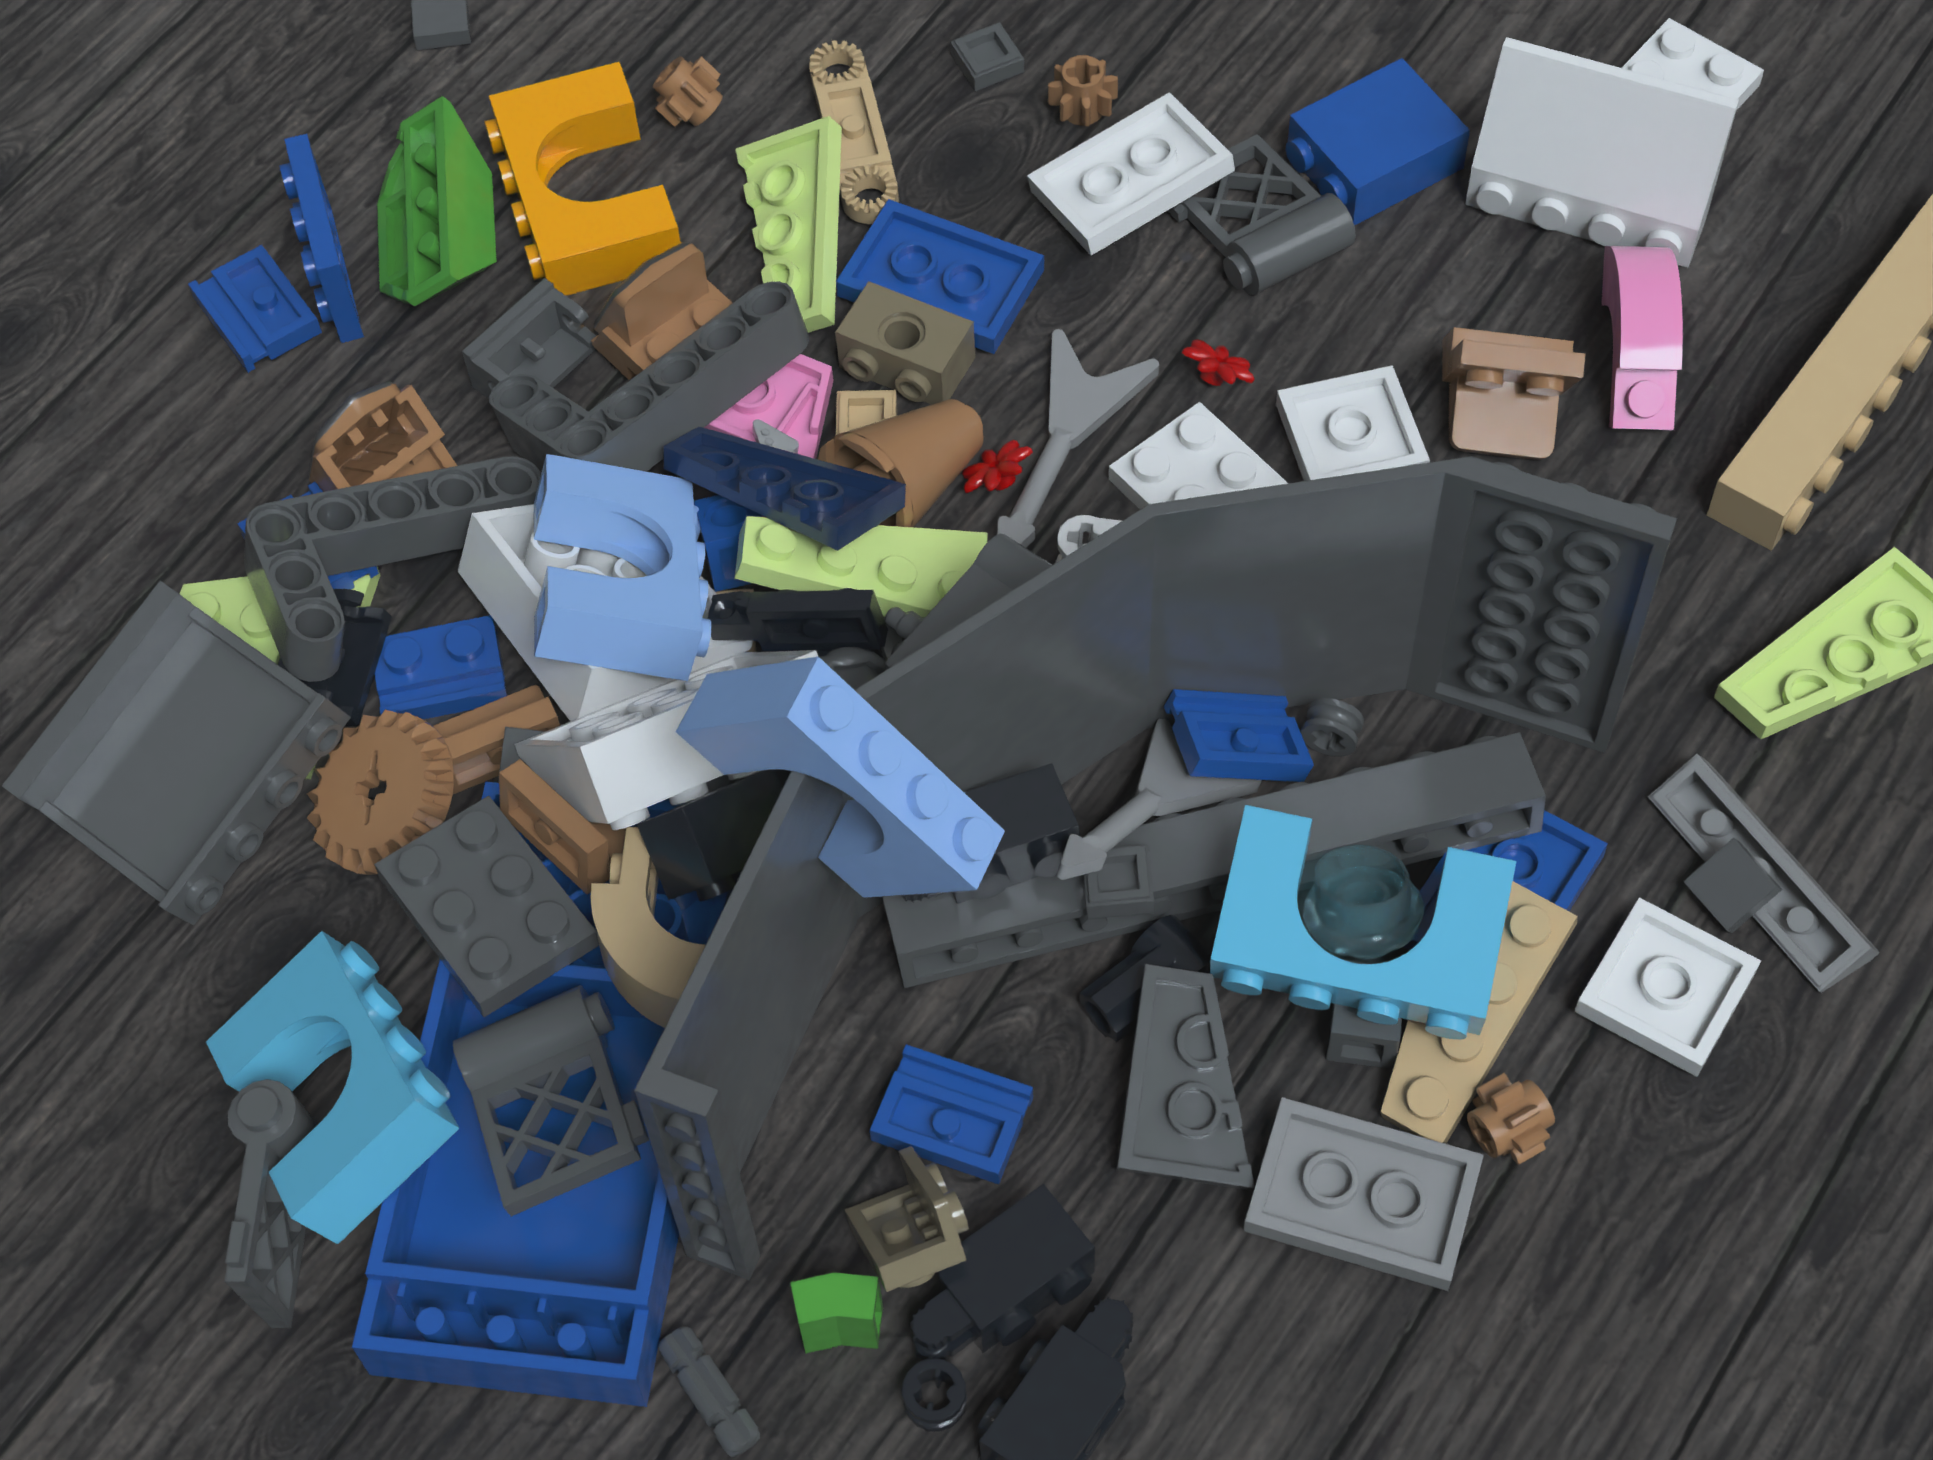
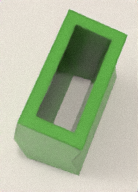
[790,1272,883,1353]

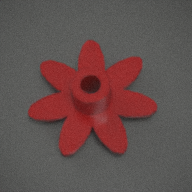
[1182,339,1254,386]
[962,440,1033,493]

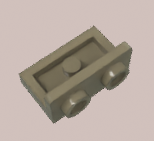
[845,1146,969,1292]

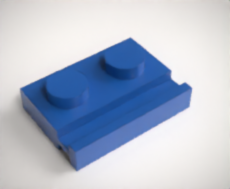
[188,245,322,373]
[375,615,508,720]
[1164,689,1314,782]
[870,1044,1033,1185]

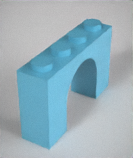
[1210,805,1516,1040]
[206,931,460,1244]

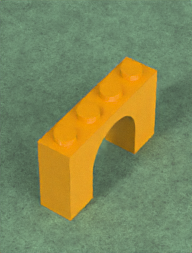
[484,62,681,296]

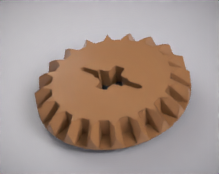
[307,709,454,875]

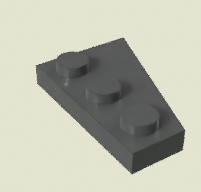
[1116,964,1255,1191]

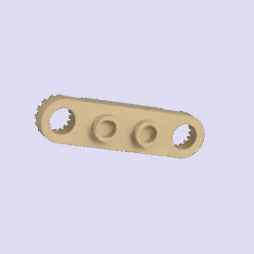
[810,40,899,224]

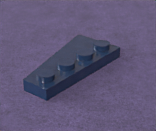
[664,427,906,551]

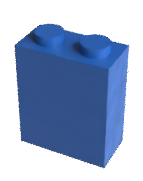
[1286,58,1470,226]

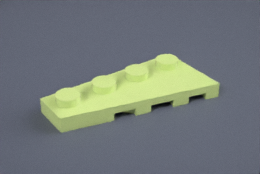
[736,116,842,333]

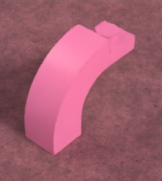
[1602,246,1683,430]

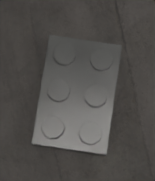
[374,796,599,1017]

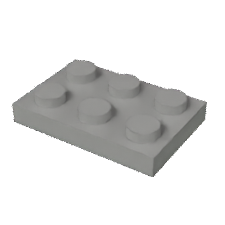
[1244,1097,1484,1291]

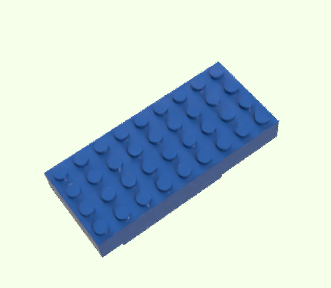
[352,782,741,1407]

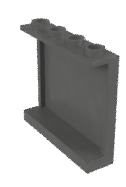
[2,580,351,926]

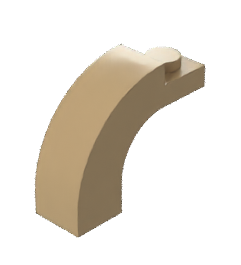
[591,827,706,1028]

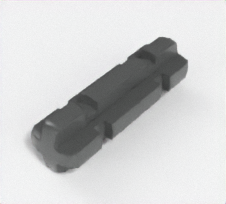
[659,1326,760,1457]

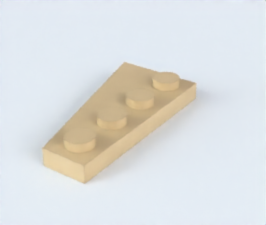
[1381,881,1577,1144]

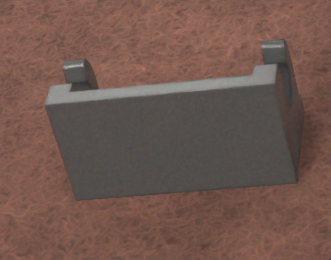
[462,278,596,399]

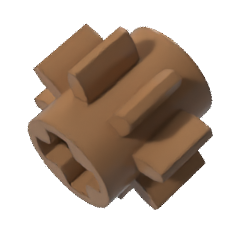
[1048,55,1118,126]
[653,56,723,127]
[1467,1073,1555,1165]

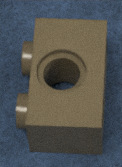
[835,281,975,405]

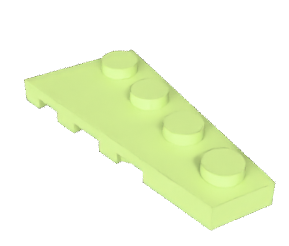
[735,516,988,617]
[1714,547,1933,739]

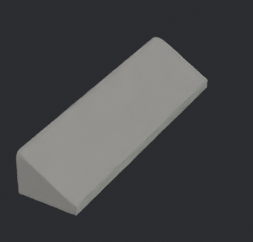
[1648,754,1879,993]

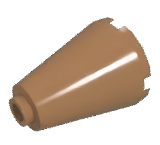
[818,399,984,527]

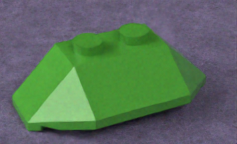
[377,96,497,306]

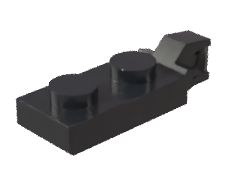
[708,588,888,651]

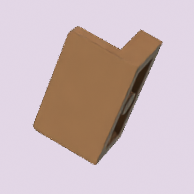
[433,685,560,794]
[499,759,626,894]

